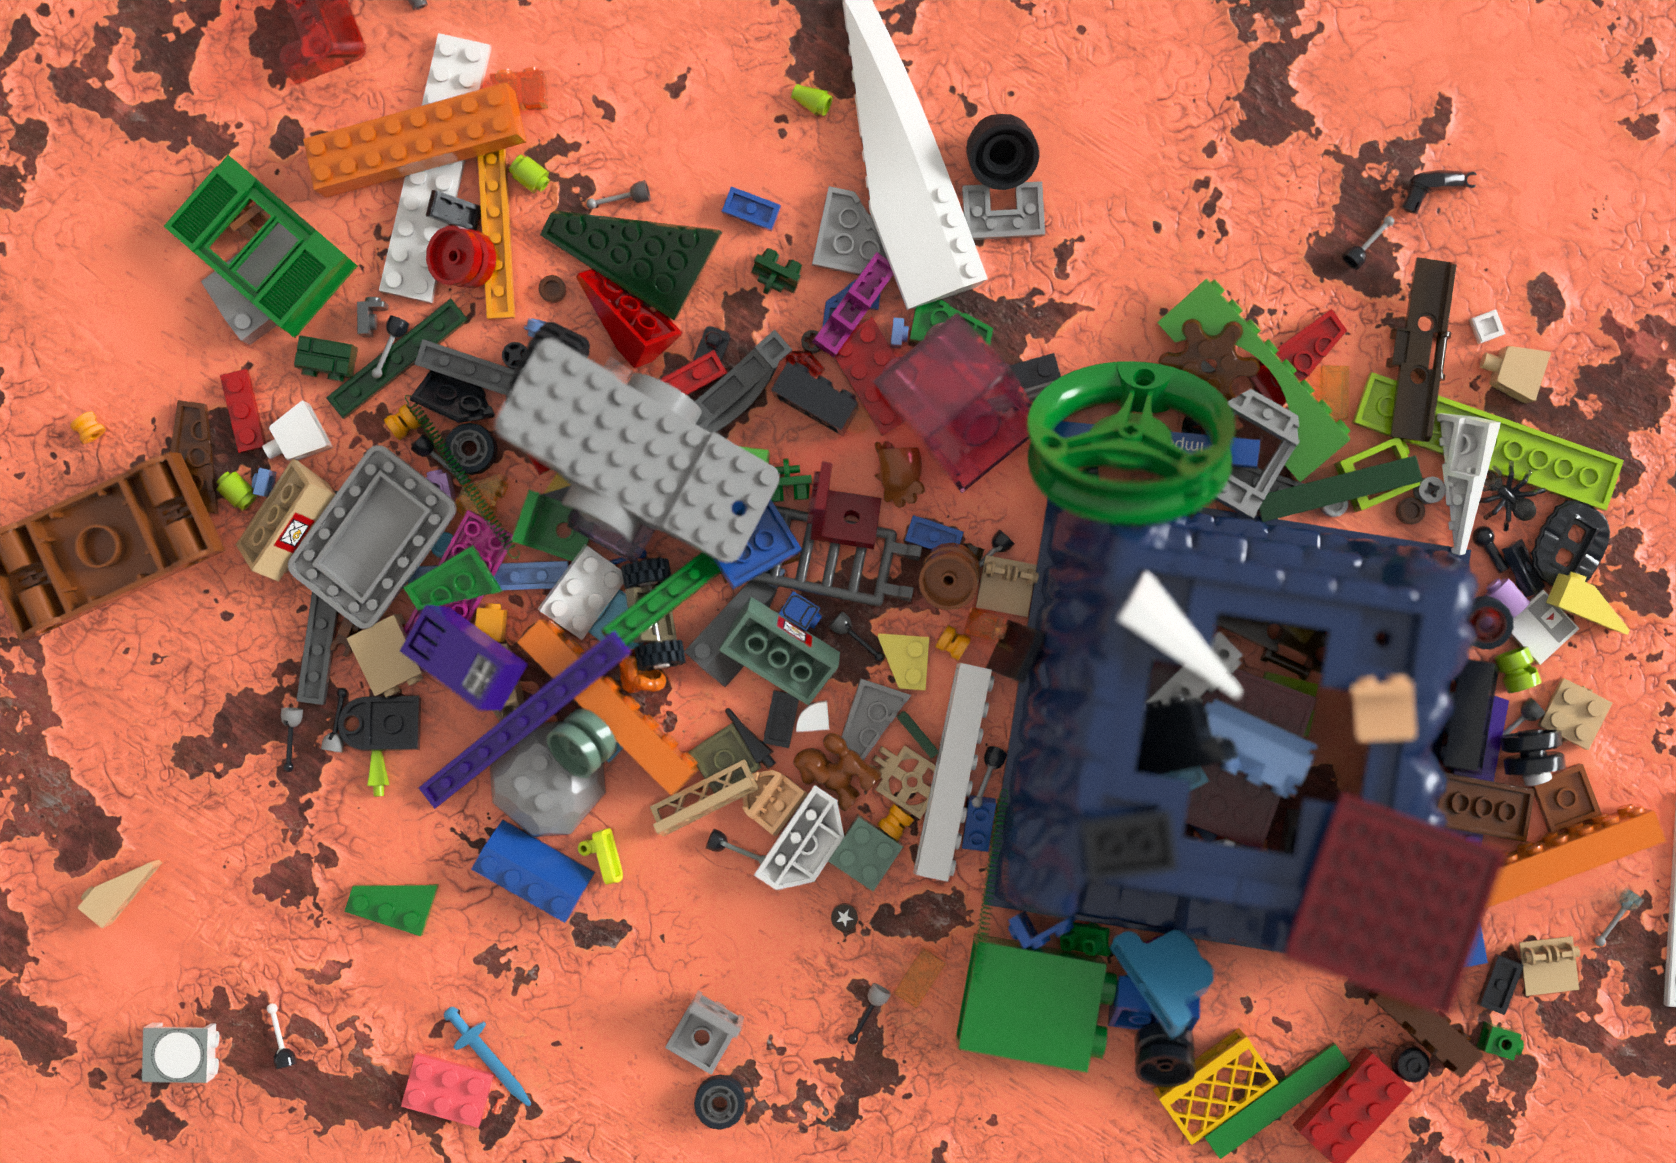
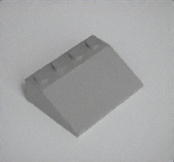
[201,223,298,345]

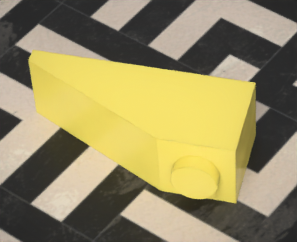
[1546,572,1630,635]

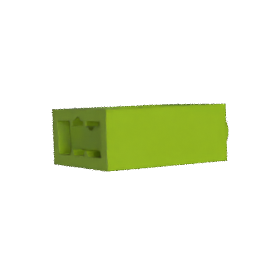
[1334,437,1421,512]

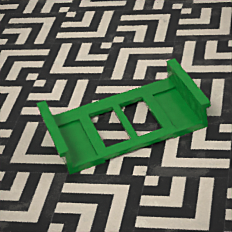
[163,155,358,338]

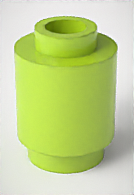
[509,154,550,193]
[216,471,257,511]

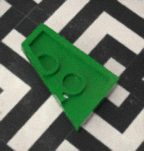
[909,300,993,356]
[403,545,502,610]
[344,884,439,936]

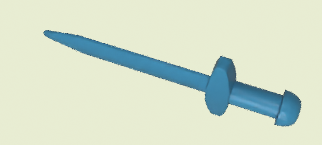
[444,1006,531,1106]

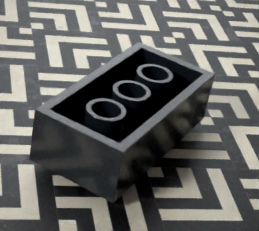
[1440,659,1499,776]

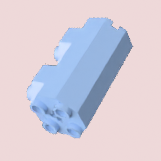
[1204,699,1318,798]

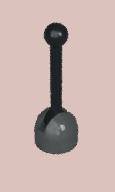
[829,611,885,662]

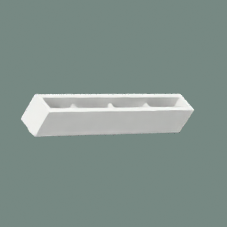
[913,663,994,882]

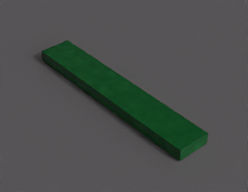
[326,299,469,419]
[1259,455,1423,522]

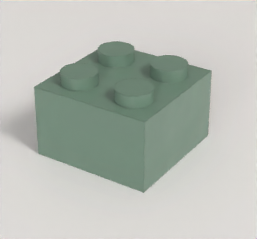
[828,814,903,892]

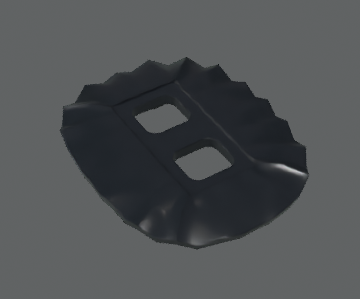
[1531,500,1610,586]

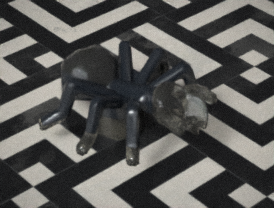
[1479,461,1546,531]

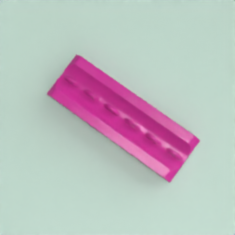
[404,510,513,637]

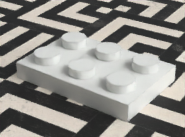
[537,544,624,640]

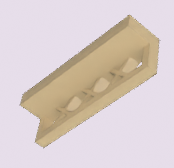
[650,760,759,836]

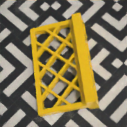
[1152,1028,1279,1145]

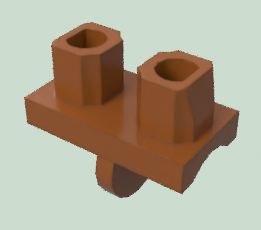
[229,199,271,240]

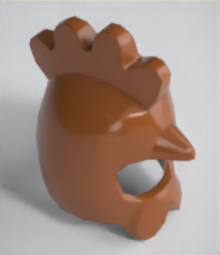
[875,441,925,508]

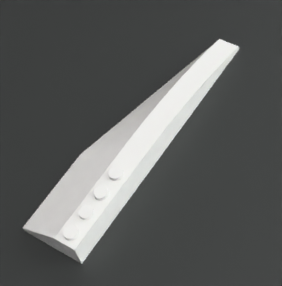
[842,0,988,310]

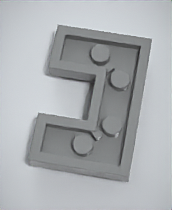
[962,181,1045,240]

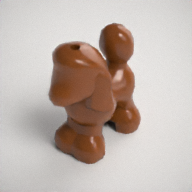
[793,733,882,811]

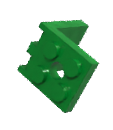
[511,490,595,561]

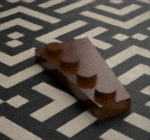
[170,400,218,513]

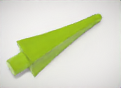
[367,751,390,797]

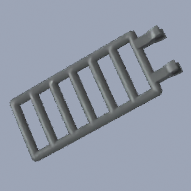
[720,506,922,606]

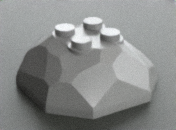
[490,721,606,837]

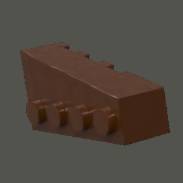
[1367,989,1484,1079]

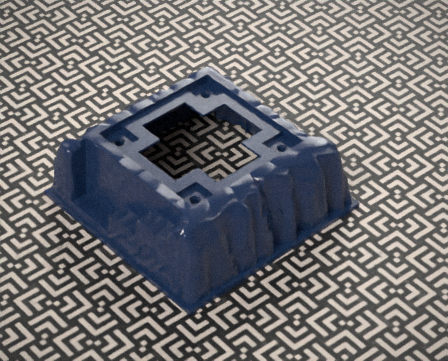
[983,498,1479,953]

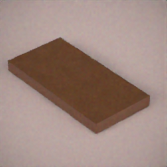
[1437,772,1535,842]

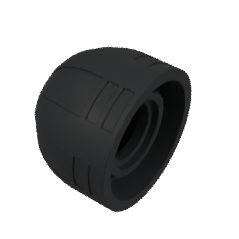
[966,114,1040,190]

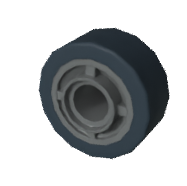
[444,423,498,475]
[694,1074,746,1130]

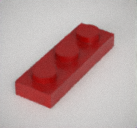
[220,369,266,453]

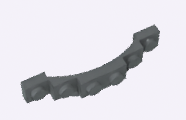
[694,330,792,433]

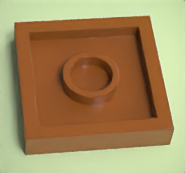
[1531,763,1602,833]

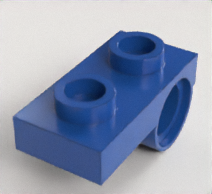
[962,795,996,852]

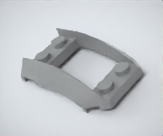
[1215,389,1300,519]

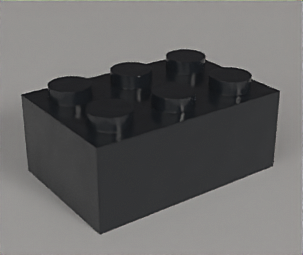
[771,362,859,436]
[1079,808,1178,881]

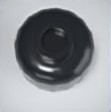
[1391,1044,1430,1083]

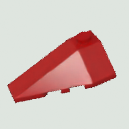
[576,269,682,369]

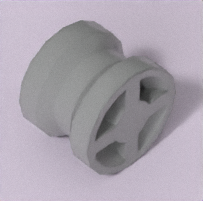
[1413,476,1446,504]

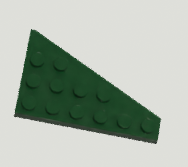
[540,211,723,320]

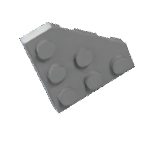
[812,186,890,282]

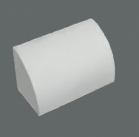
[796,700,829,732]

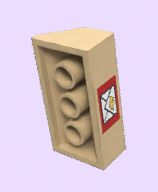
[236,459,336,581]

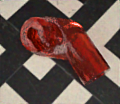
[785,351,825,377]

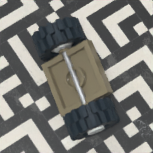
[621,558,686,671]

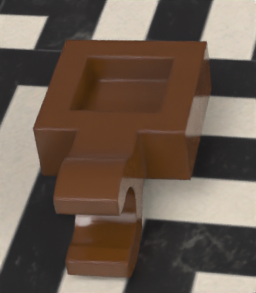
[330,617,362,657]

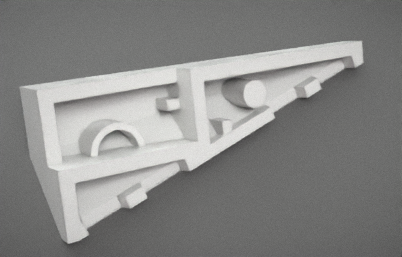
[1437,413,1501,555]
[1116,572,1241,698]

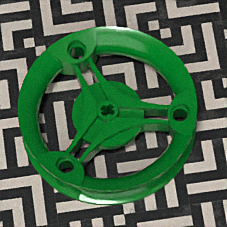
[1028,361,1235,525]

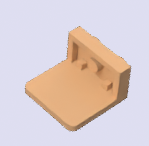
[1352,676,1416,742]

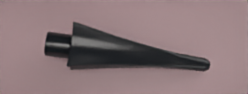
[725,708,776,769]

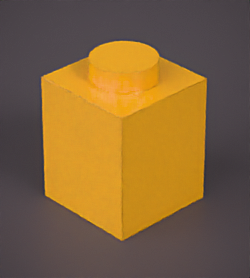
[475,603,508,642]

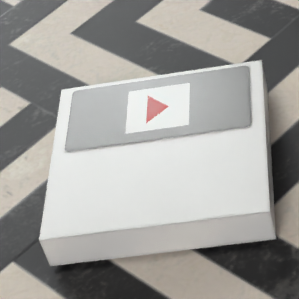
[1511,589,1579,665]

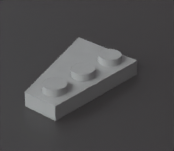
[836,678,911,760]

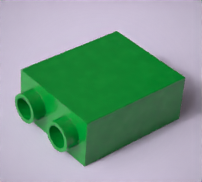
[955,933,1117,1073]

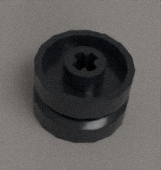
[1500,729,1566,775]
[1134,1023,1196,1087]

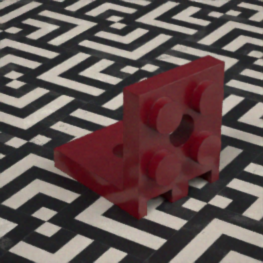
[807,462,882,549]

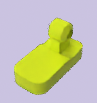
[578,828,623,885]

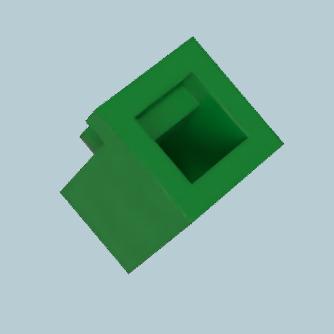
[1476,1021,1524,1061]

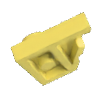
[878,633,929,690]

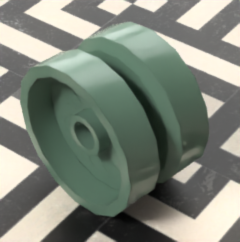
[547,708,617,778]

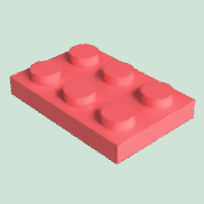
[401,1052,494,1128]

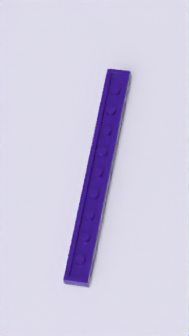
[419,631,631,809]

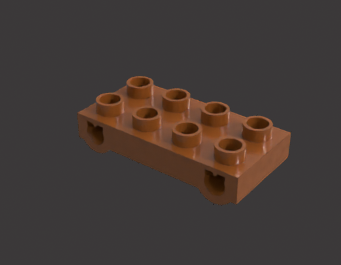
[0,452,225,640]

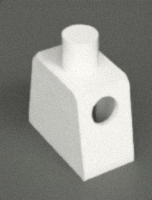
[262,401,333,461]

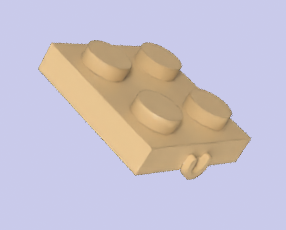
[1537,678,1613,750]

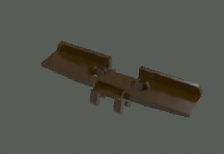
[1386,257,1457,442]
[1215,612,1328,681]

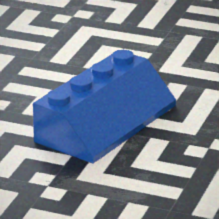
[471,820,595,923]

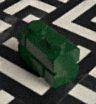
[294,336,358,382]

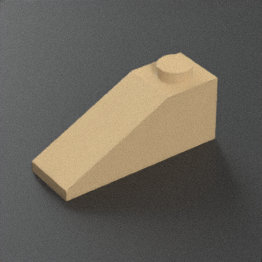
[77,859,162,928]

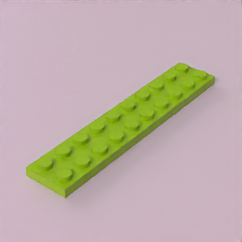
[1352,372,1624,511]

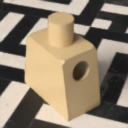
[1480,346,1551,404]

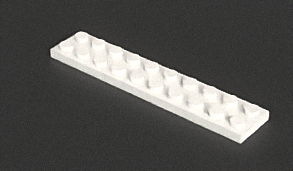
[379,33,492,304]

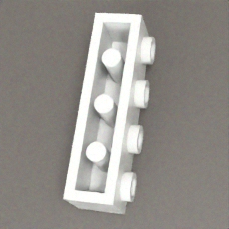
[1144,631,1243,710]

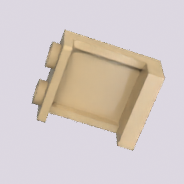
[347,614,427,698]

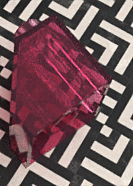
[873,313,1032,493]

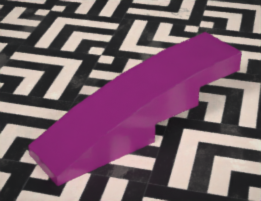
[812,252,893,358]

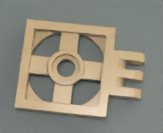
[869,745,936,819]

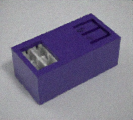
[400,605,528,710]

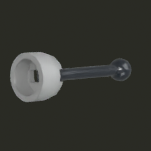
[321,688,348,753]
[281,707,303,772]
[847,983,891,1045]

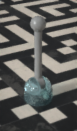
[1594,888,1645,946]

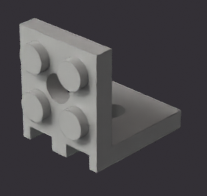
[665,990,744,1075]

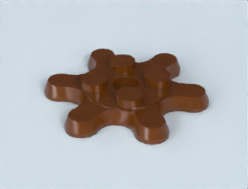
[1158,319,1260,402]

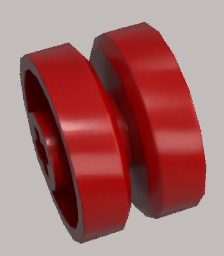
[426,226,496,289]

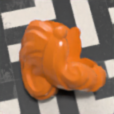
[619,649,666,693]

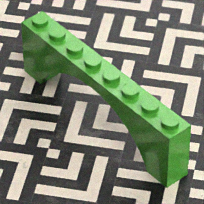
[1157,278,1351,482]

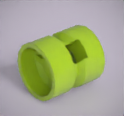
[1494,646,1542,694]

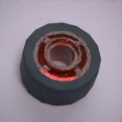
[1467,596,1514,649]

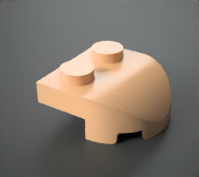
[742,770,808,836]

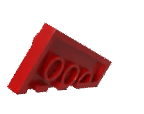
[1247,309,1347,407]

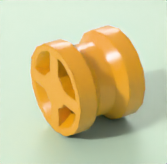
[70,411,106,444]

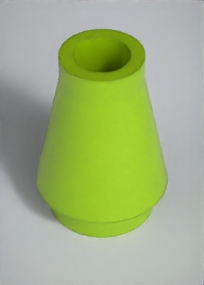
[791,84,833,116]

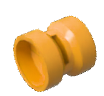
[384,403,421,440]
[935,625,971,661]
[877,803,914,841]

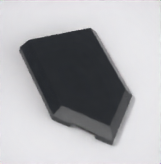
[410,370,495,423]

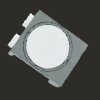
[142,1023,219,1083]

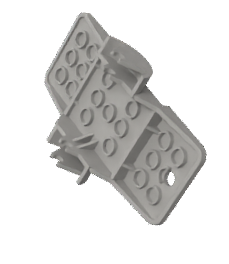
[495,339,779,563]

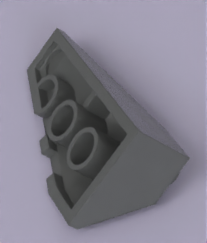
[684,580,777,687]

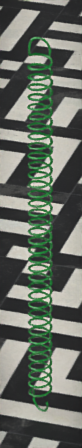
[405,395,520,559]
[971,789,1008,991]

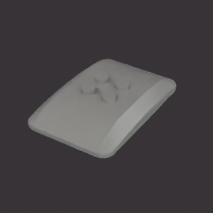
[288,445,456,629]

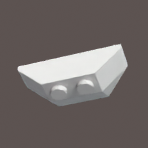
[754,785,844,890]

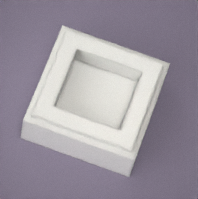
[1469,309,1505,344]

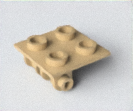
[976,555,1039,617]
[1519,936,1580,996]

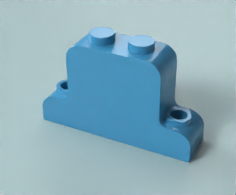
[1110,930,1214,1039]

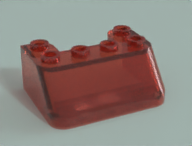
[280,0,367,85]

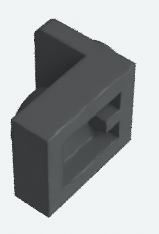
[357,297,389,337]

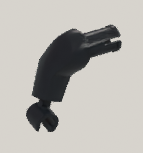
[1401,170,1477,214]

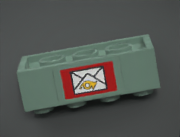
[719,597,840,706]

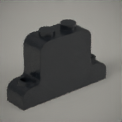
[1135,694,1238,776]

